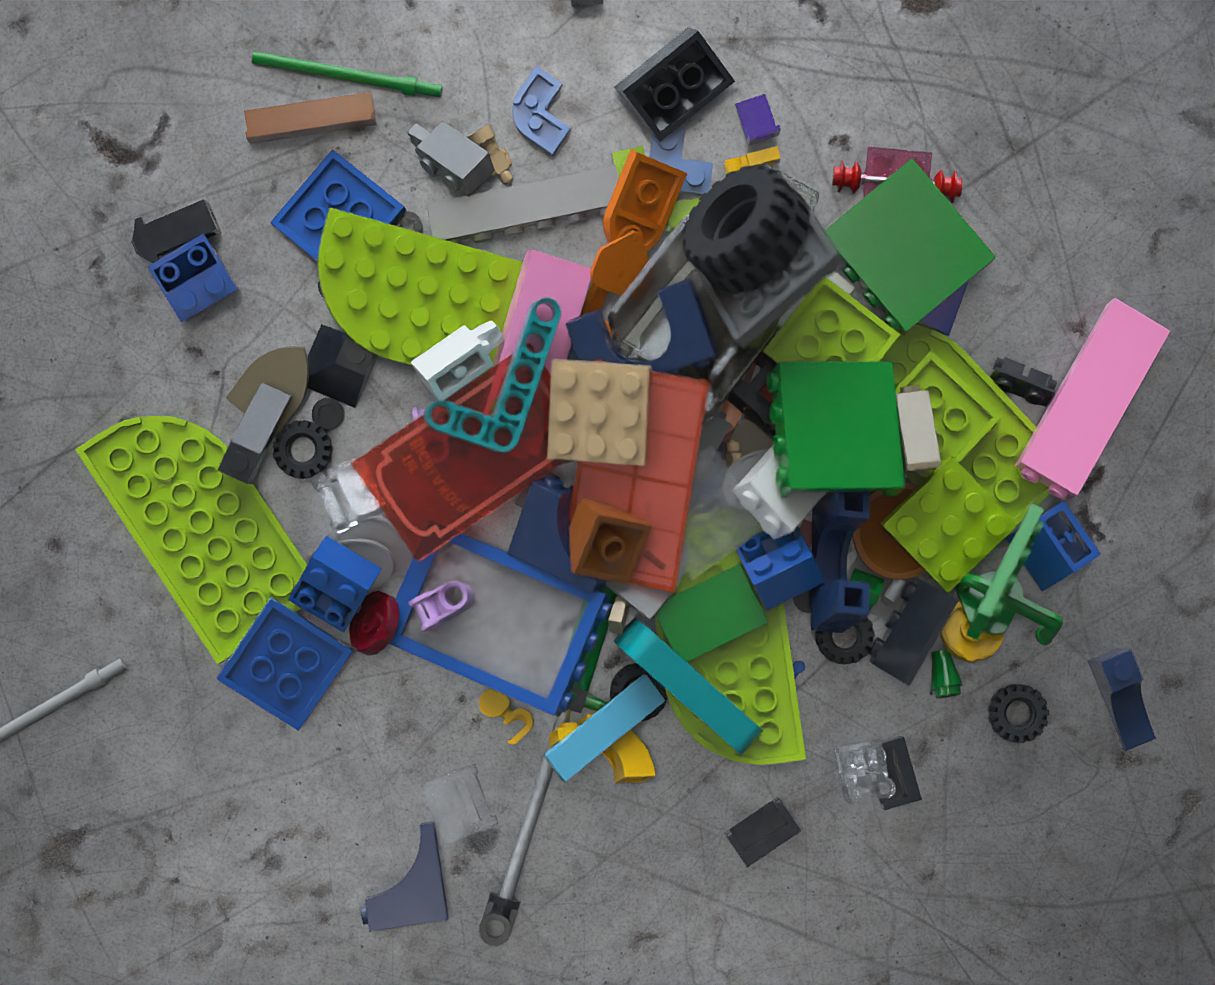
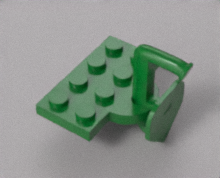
[955,503,1063,645]

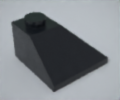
[307,324,378,408]

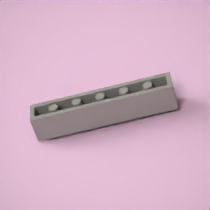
[426,165,619,244]

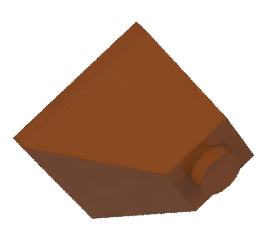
[569,498,652,584]

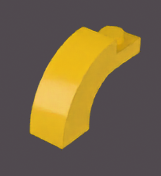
[549,714,655,784]

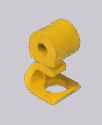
[479,689,535,745]

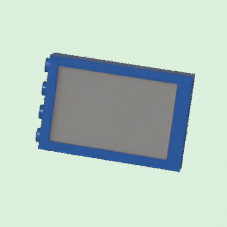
[388,520,612,717]

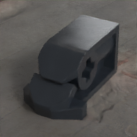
[131,199,222,263]

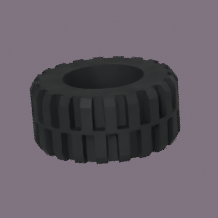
[682,165,810,293]

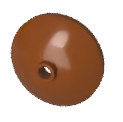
[852,482,926,579]

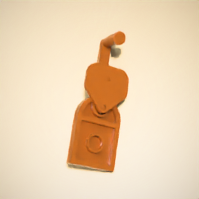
[580,150,687,338]

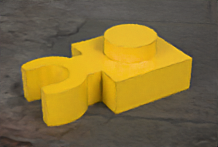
[724,146,781,175]

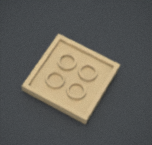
[548,359,651,466]

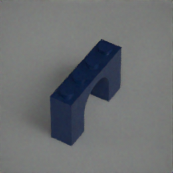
[565,277,718,375]
[811,491,870,633]

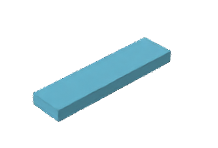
[543,674,665,782]

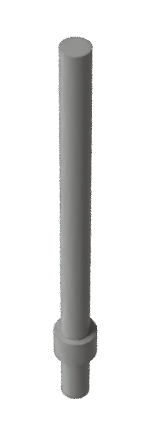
[0,658,127,743]

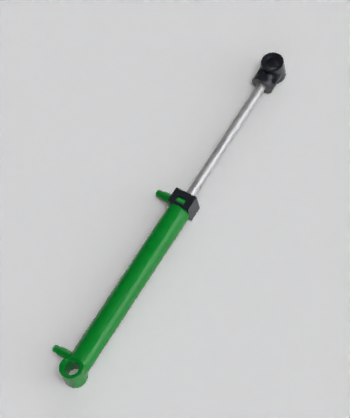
[479,585,618,946]

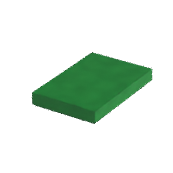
[655,564,768,662]

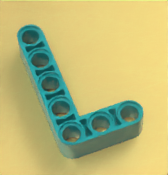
[423,297,561,452]
[614,617,763,755]

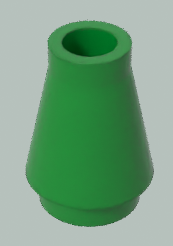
[931,649,963,698]

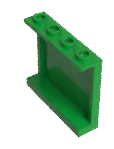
[825,158,996,336]
[767,362,905,498]

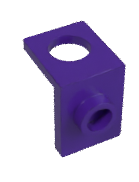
[735,94,781,145]

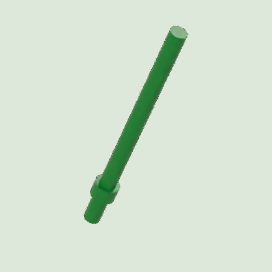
[252,51,443,98]

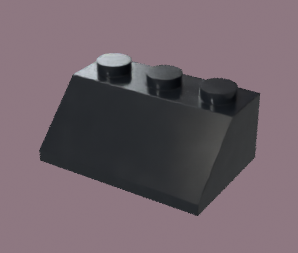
[614,27,735,142]
[869,578,959,686]

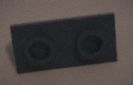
[990,357,1057,407]

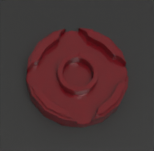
[349,591,399,656]

